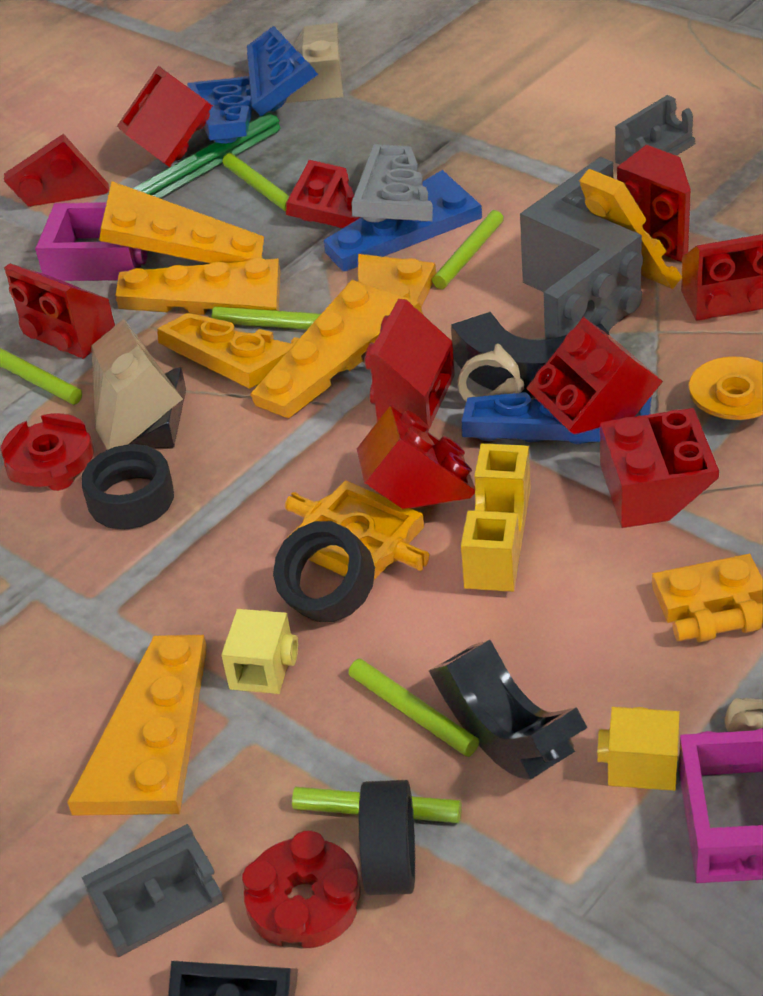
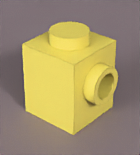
[221,609,298,694]

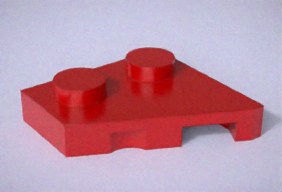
[4,133,109,207]
[286,160,360,228]

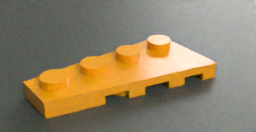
[99,181,264,263]
[115,258,280,315]
[250,280,423,419]
[67,635,207,816]

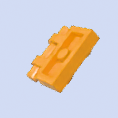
[652,553,763,643]

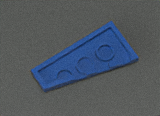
[187,76,253,143]
[324,170,482,272]

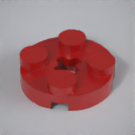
[1,413,94,491]
[242,830,361,949]

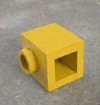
[597,707,680,791]

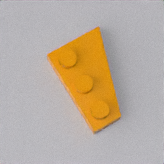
[157,313,299,389]

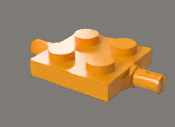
[285,480,430,580]

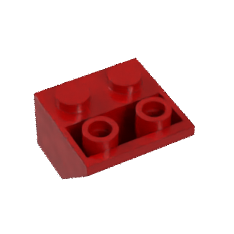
[117,66,213,167]
[617,144,691,262]
[681,234,763,321]
[4,263,115,359]
[365,299,455,431]
[526,316,663,434]
[356,406,475,509]
[600,408,719,528]

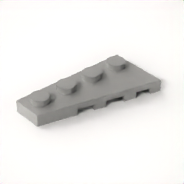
[352,144,433,222]

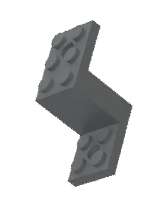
[520,157,643,340]

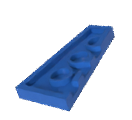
[247,26,319,116]
[461,392,652,444]

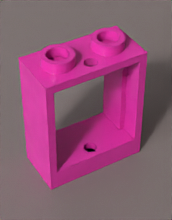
[35,202,148,281]
[678,728,763,883]

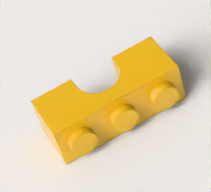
[461,443,531,592]

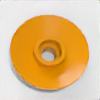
[689,356,763,420]

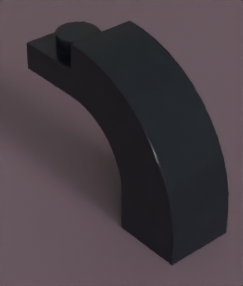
[451,312,609,398]
[428,639,588,779]

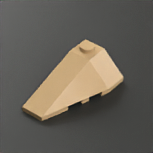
[285,23,343,103]
[92,319,183,450]

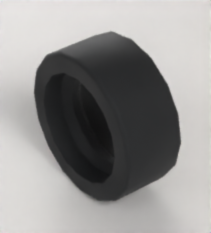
[82,444,174,530]
[273,521,375,622]
[359,780,415,895]

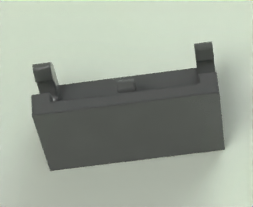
[615,95,695,165]
[82,824,224,957]

